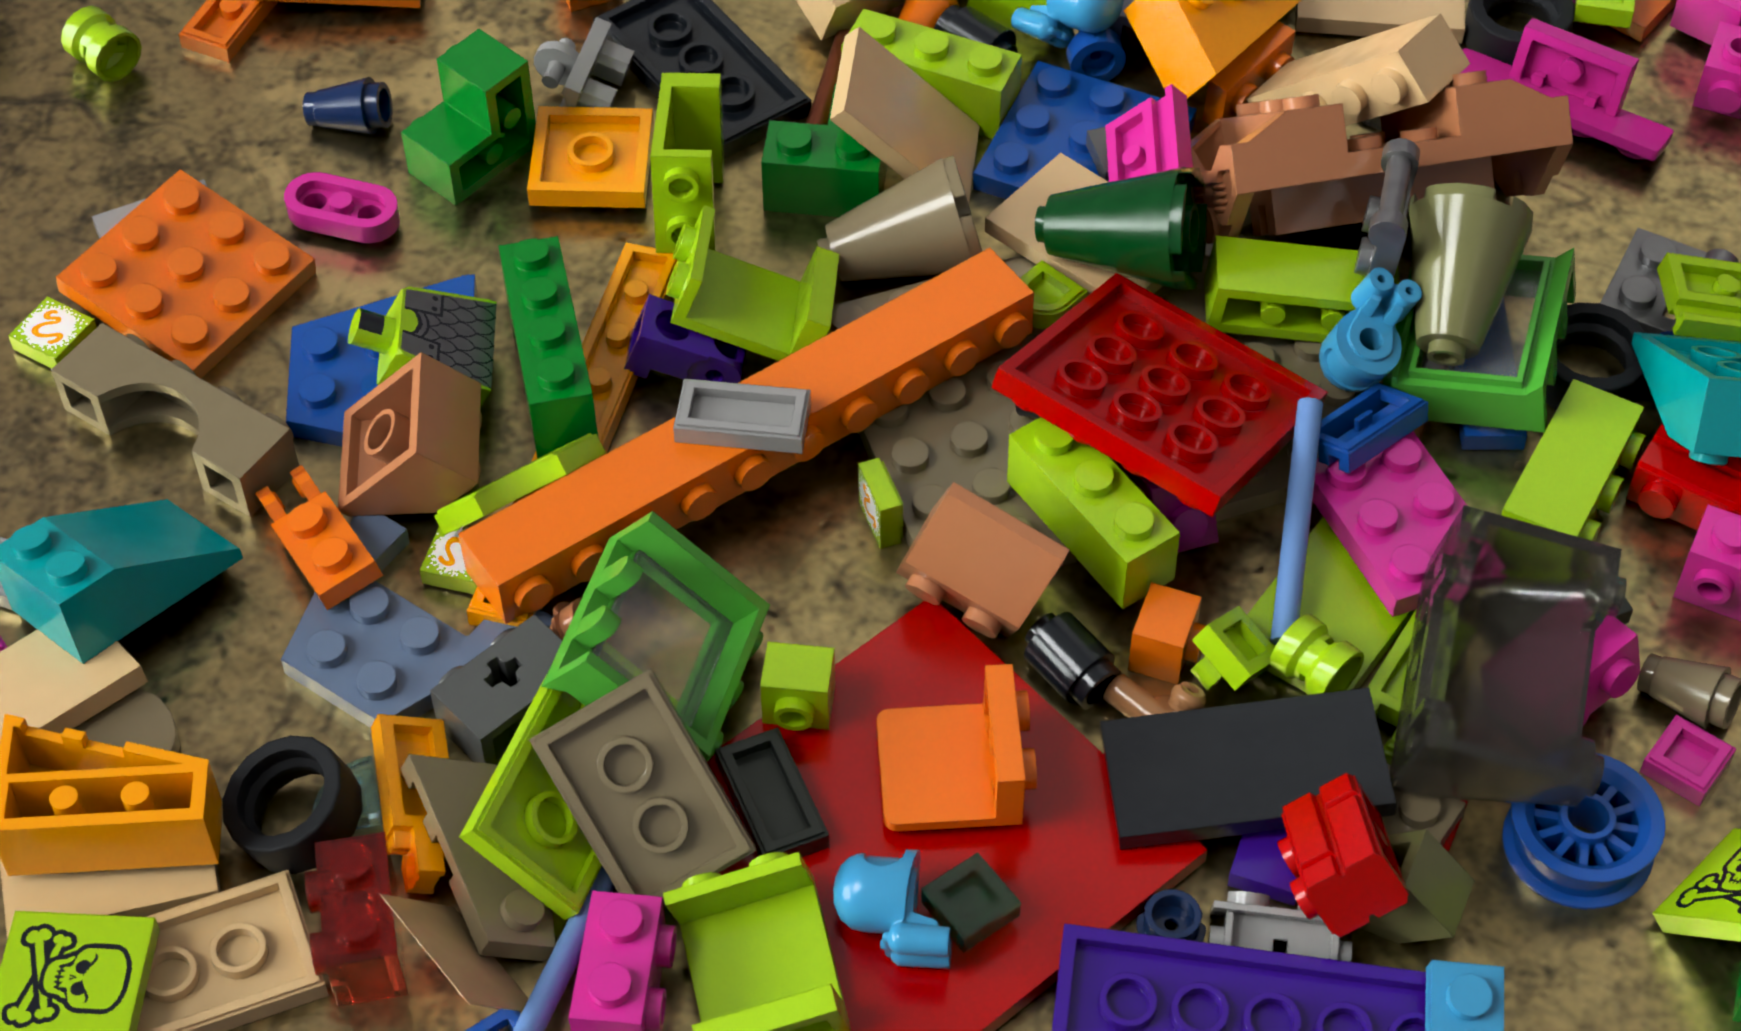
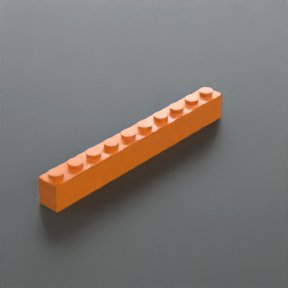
[458,248,1034,624]

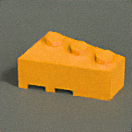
[1124,0,1301,99]
[0,714,223,876]

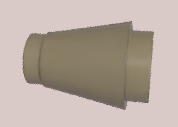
[1637,653,1741,730]

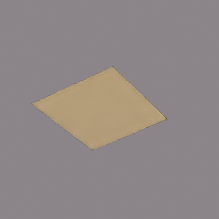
[380,894,529,1011]

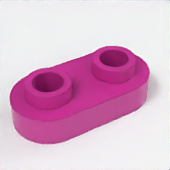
[284,172,400,243]

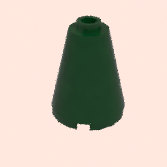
[1035,166,1207,290]

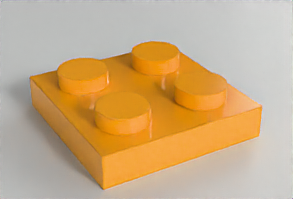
[527,106,654,208]

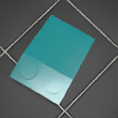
[1632,332,1741,465]
[0,499,243,664]

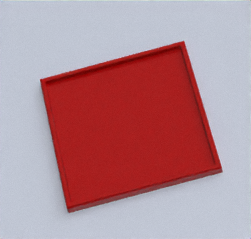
[707,601,1207,1031]

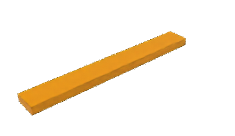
[467,242,678,627]

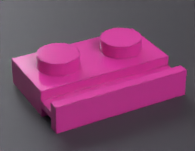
[1105,84,1193,182]

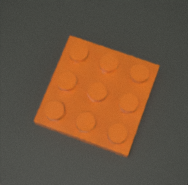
[56,169,316,379]

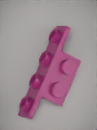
[1461,18,1674,161]

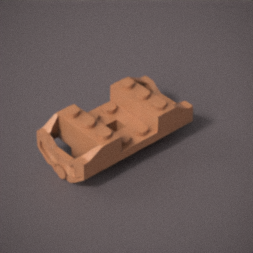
[1191,70,1573,244]

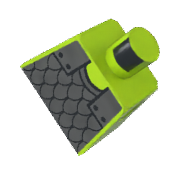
[348,286,497,406]

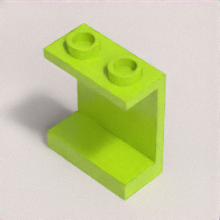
[650,72,724,253]
[666,205,839,361]
[663,852,851,1031]

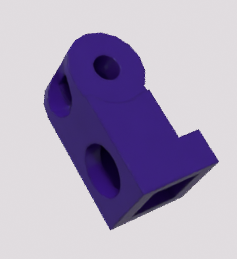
[624,294,746,383]

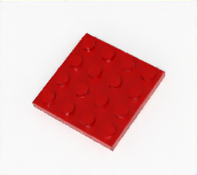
[991,273,1328,517]

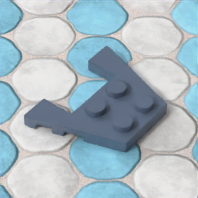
[281,515,553,728]

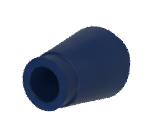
[303,77,393,134]

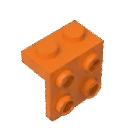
[876,664,1037,832]

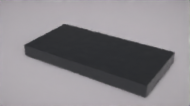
[593,0,812,159]
[1100,687,1396,850]

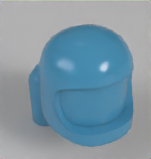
[1011,0,1124,48]
[1319,267,1422,392]
[833,849,952,969]

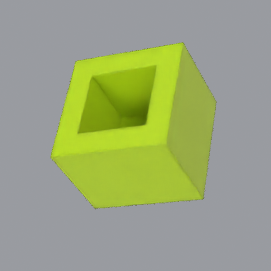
[760,641,835,731]

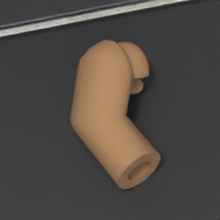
[1103,674,1206,718]

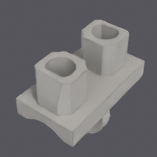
[534,17,635,108]

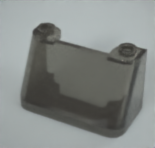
[1390,505,1627,807]

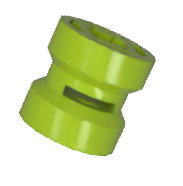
[61,5,142,82]
[1269,614,1364,695]

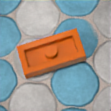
[1202,21,1296,125]

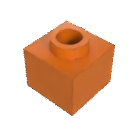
[1128,582,1206,684]

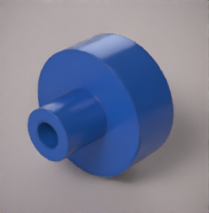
[1066,28,1126,81]

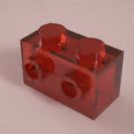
[305,832,408,1007]

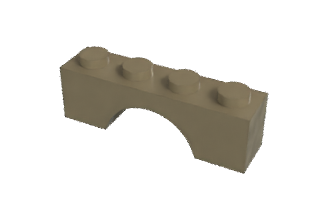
[51,323,299,517]

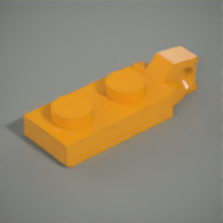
[371,714,449,894]

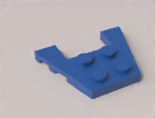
[286,274,477,447]

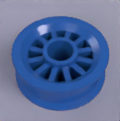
[1502,751,1665,910]

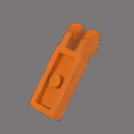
[255,465,383,611]

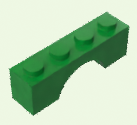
[498,236,598,459]

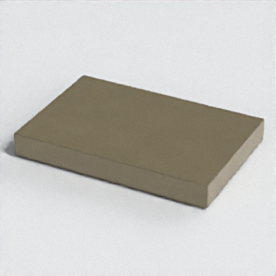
[529,668,757,905]

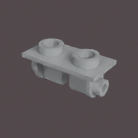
[1208,891,1352,962]

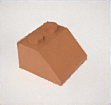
[338,352,482,517]
[896,482,1070,638]

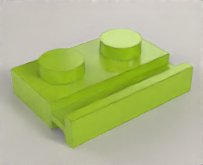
[1657,252,1741,342]

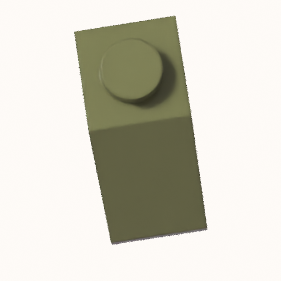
[1358,829,1475,944]

